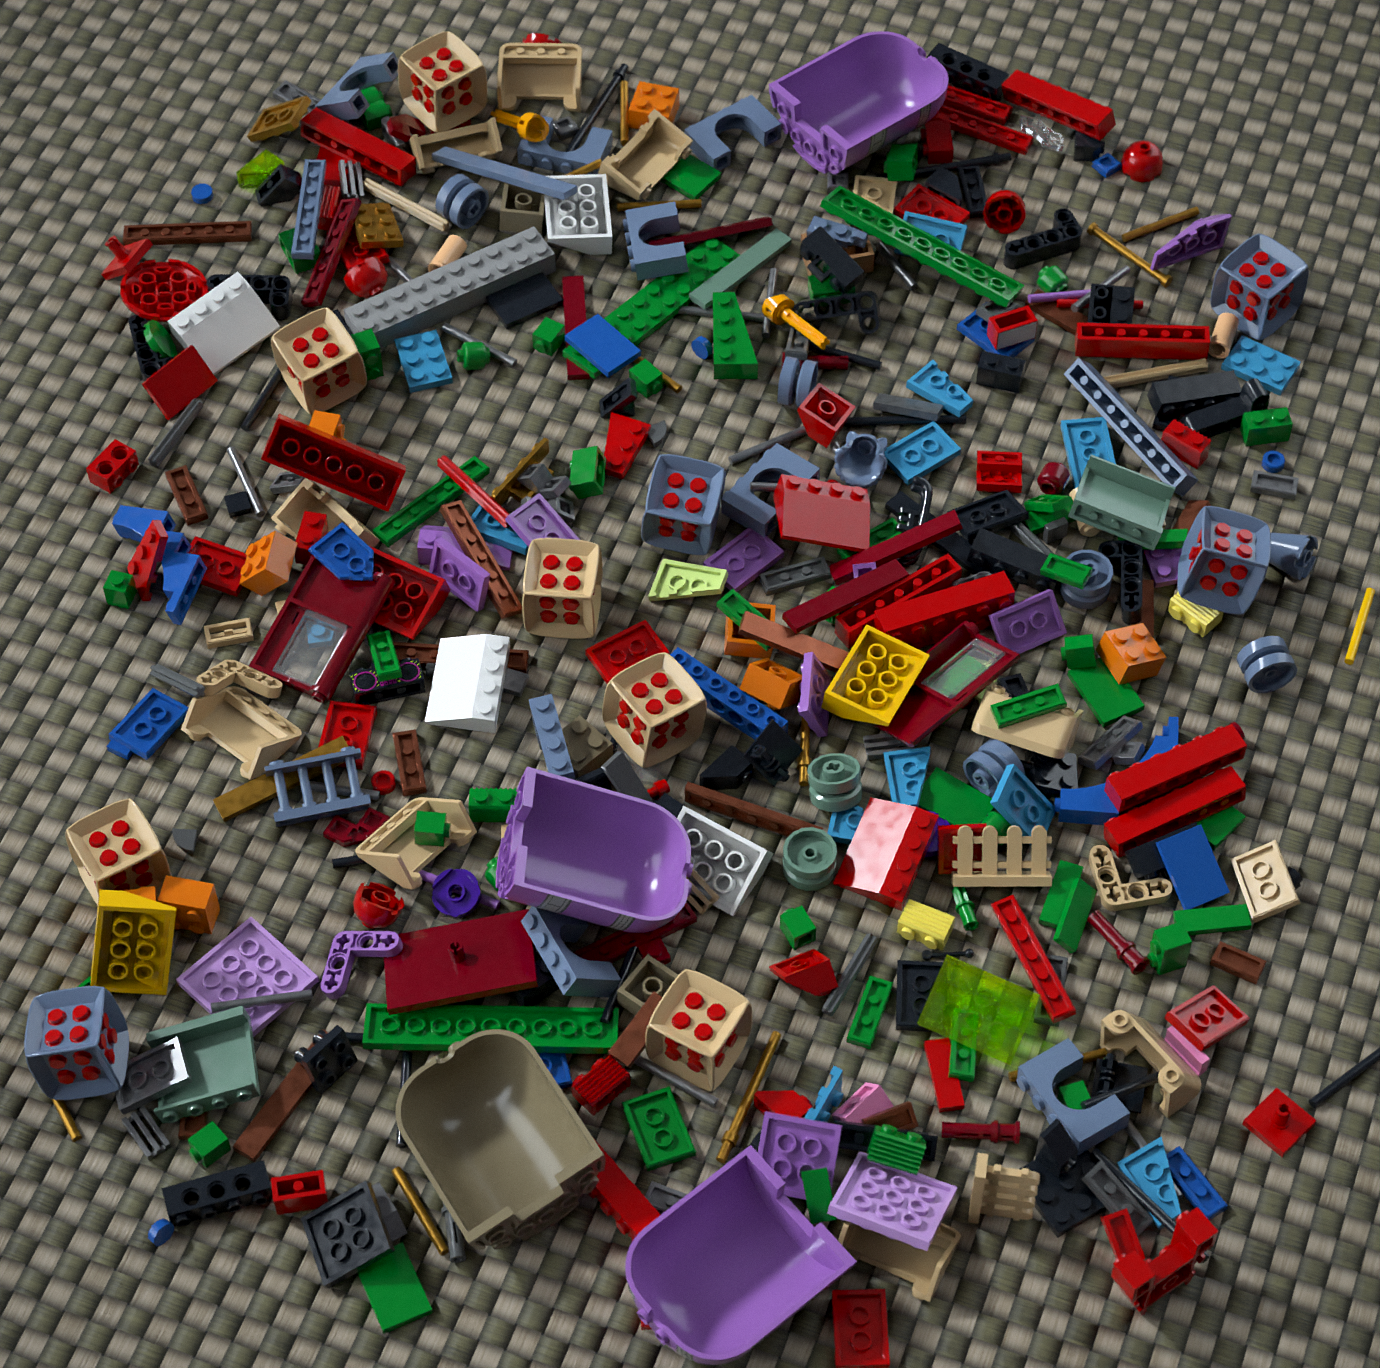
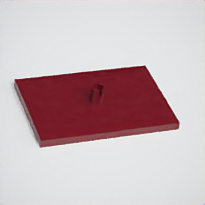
[384,909,538,1015]

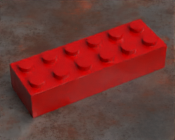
[261,413,406,512]
[873,571,1015,649]

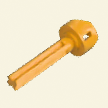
[490,109,549,142]
[762,294,830,349]

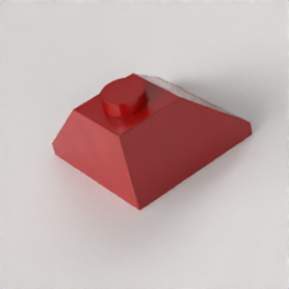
[797,383,855,448]
[769,949,838,996]

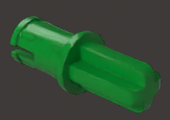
[952,887,979,931]

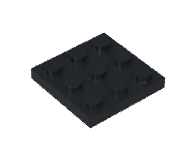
[1020,1150,1107,1238]
[301,1180,395,1289]

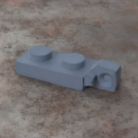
[807,216,868,248]

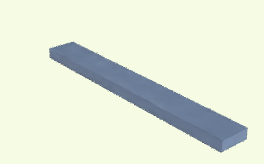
[432,146,577,200]

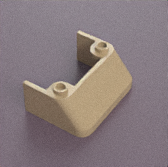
[409,117,503,174]
[971,682,1084,759]

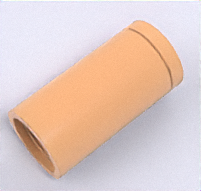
[428,235,467,272]
[1209,313,1239,359]

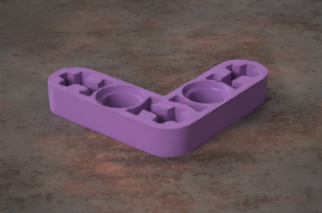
[321,931,403,999]

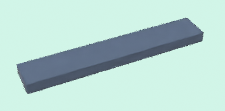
[291,159,327,259]

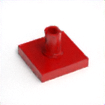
[101,236,153,280]
[937,823,987,874]
[1242,1087,1317,1157]

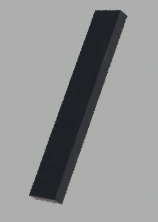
[885,491,995,575]

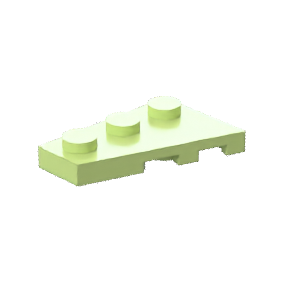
[648,559,729,601]

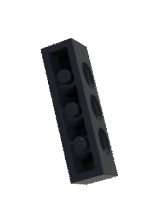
[926,43,1009,102]
[162,1160,273,1227]

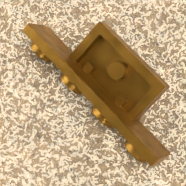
[491,437,554,506]

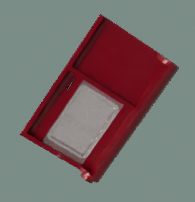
[249,555,395,703]
[870,621,1020,748]

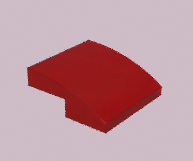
[976,450,1022,493]

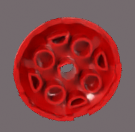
[120,259,208,322]

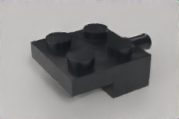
[1020,750,1078,799]

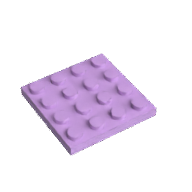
[176,917,319,1037]
[827,1151,957,1251]

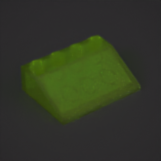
[917,955,1040,1065]

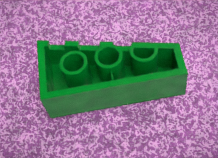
[713,292,758,379]

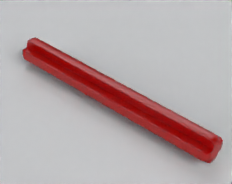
[437,455,510,528]

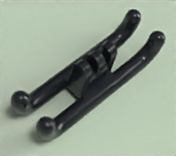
[895,476,933,567]

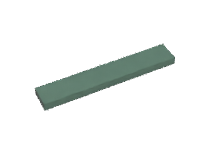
[689,228,792,310]

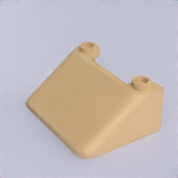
[497,43,582,112]
[181,686,302,780]
[355,797,477,890]
[838,1221,961,1302]

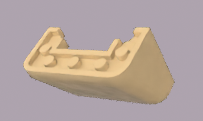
[598,109,693,201]
[271,478,380,548]
[1100,1010,1201,1119]

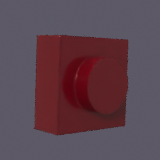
[638,937,671,965]

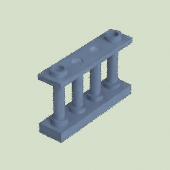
[264,746,372,827]

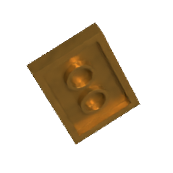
[247,95,312,142]
[353,202,403,249]

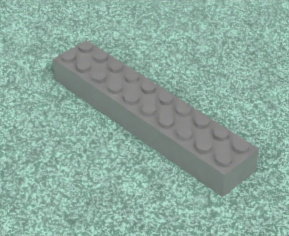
[344,227,556,349]

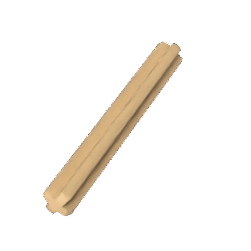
[363,178,449,231]
[1103,358,1208,388]

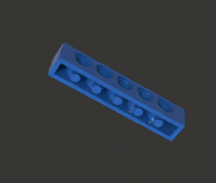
[670,647,788,740]

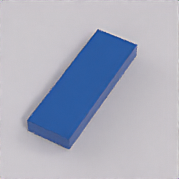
[1166,1146,1228,1220]

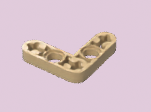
[196,660,282,698]
[1089,845,1172,911]

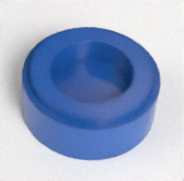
[191,184,213,204]
[691,336,713,359]
[1262,451,1285,473]
[148,1219,174,1246]

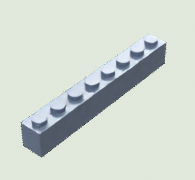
[1064,358,1198,496]

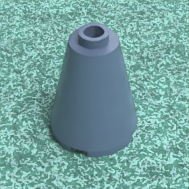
[1269,532,1318,580]

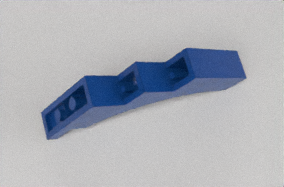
[112,505,207,625]
[1054,717,1178,825]

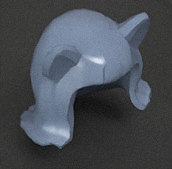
[834,431,887,488]

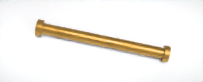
[1087,222,1173,288]

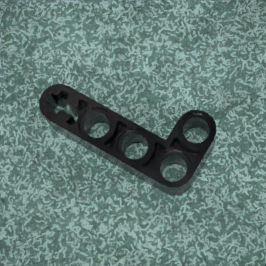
[1003,208,1082,270]
[207,274,293,321]
[792,291,882,334]
[129,315,174,382]
[1180,378,1270,438]
[1098,540,1143,625]

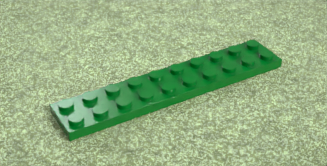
[820,185,1025,307]
[563,238,740,379]
[362,1003,619,1054]

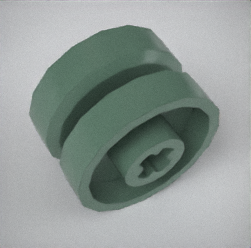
[807,753,863,812]
[782,827,837,891]

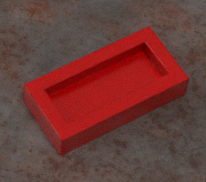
[1100,1208,1146,1260]

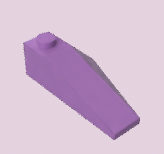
[1150,214,1232,271]
[417,525,512,570]

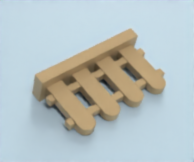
[951,825,1052,887]
[968,1153,1040,1224]

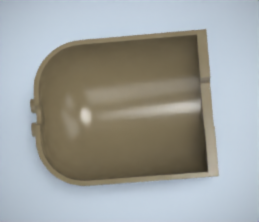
[395,1029,606,1250]

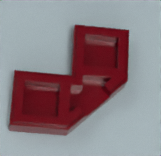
[387,114,426,142]
[323,807,390,847]

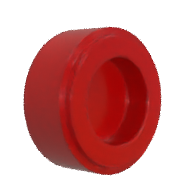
[371,770,396,795]

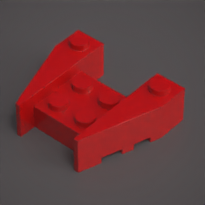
[1111,1207,1219,1316]

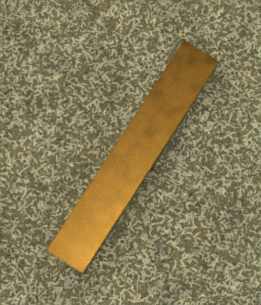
[213,736,349,822]

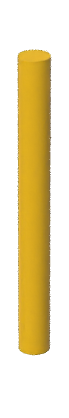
[1344,588,1375,665]

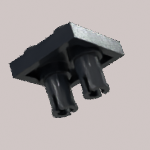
[294,1025,358,1094]

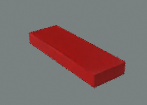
[924,1037,965,1113]

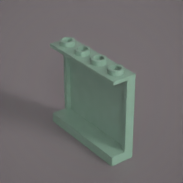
[1068,454,1176,550]
[146,1006,260,1124]

